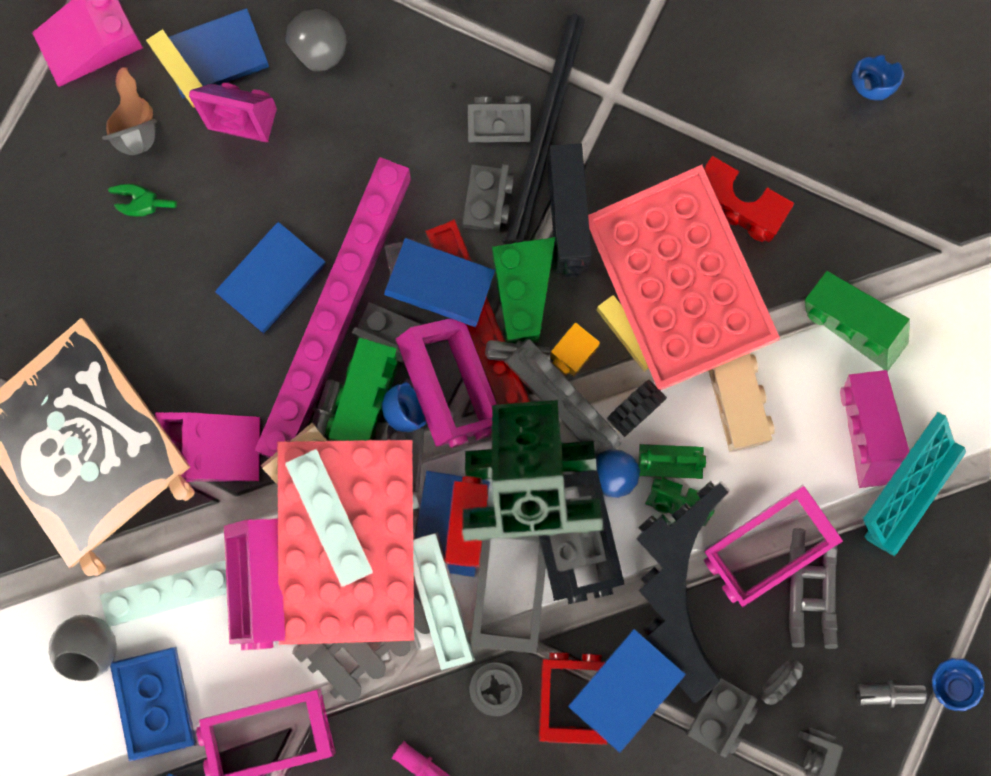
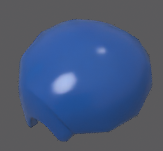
[851,55,904,101]
[382,382,426,432]
[588,449,640,498]
[932,658,985,711]

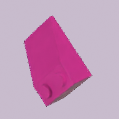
[32,0,143,87]
[189,83,277,143]

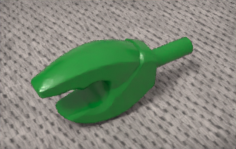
[108,183,177,217]

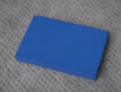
[168,8,269,99]
[215,222,326,334]
[384,238,495,327]
[415,470,490,577]
[568,629,686,752]
[110,647,197,762]

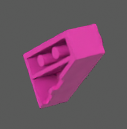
[840,370,910,488]

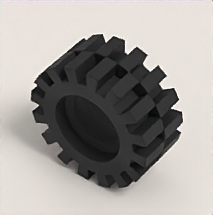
[607,379,667,437]

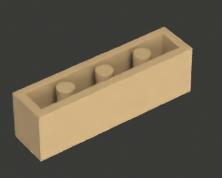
[708,353,775,452]

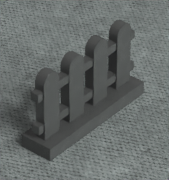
[504,339,622,452]
[292,597,430,702]

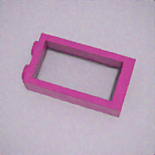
[396,318,497,448]
[703,484,843,607]
[224,519,285,650]
[196,688,336,776]

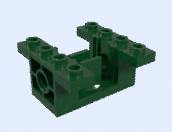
[462,400,603,541]

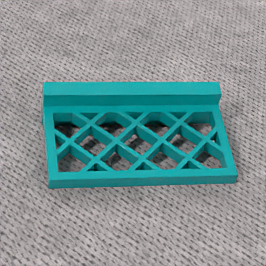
[863,411,966,557]

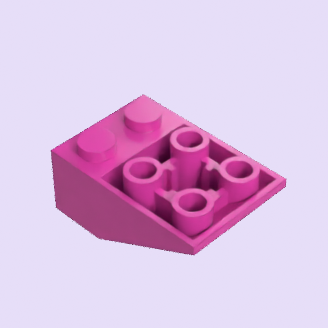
[155,413,260,482]

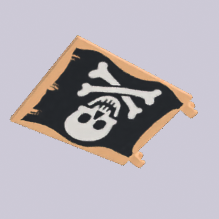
[0,318,195,576]

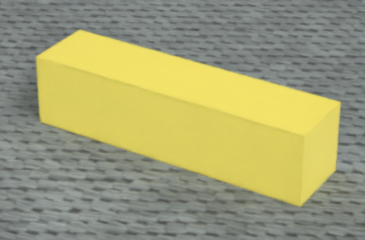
[146,29,202,108]
[597,295,649,372]

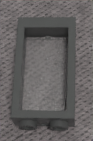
[471,535,546,654]

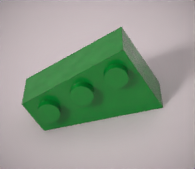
[492,237,555,344]
[805,271,910,372]
[325,337,397,441]

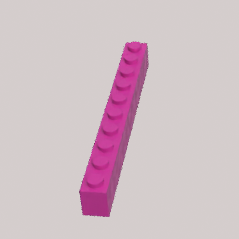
[255,157,411,458]

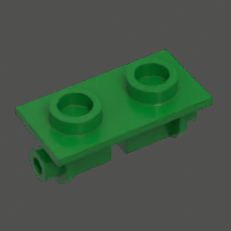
[639,444,706,479]
[645,477,715,527]

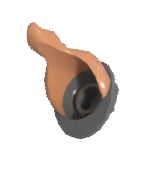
[102,67,158,155]

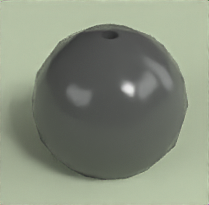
[285,8,347,71]
[48,615,117,682]

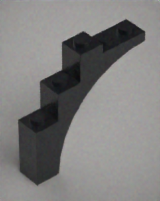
[636,480,730,703]

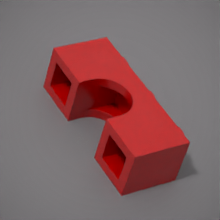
[704,156,794,243]

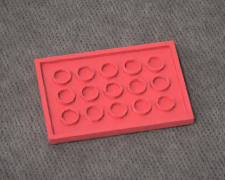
[588,165,780,390]
[278,440,414,645]

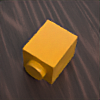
[550,323,600,377]

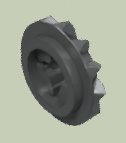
[761,659,803,705]
[469,662,522,716]

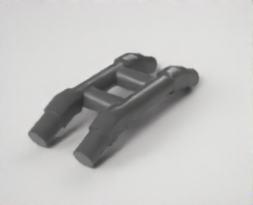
[789,528,838,649]

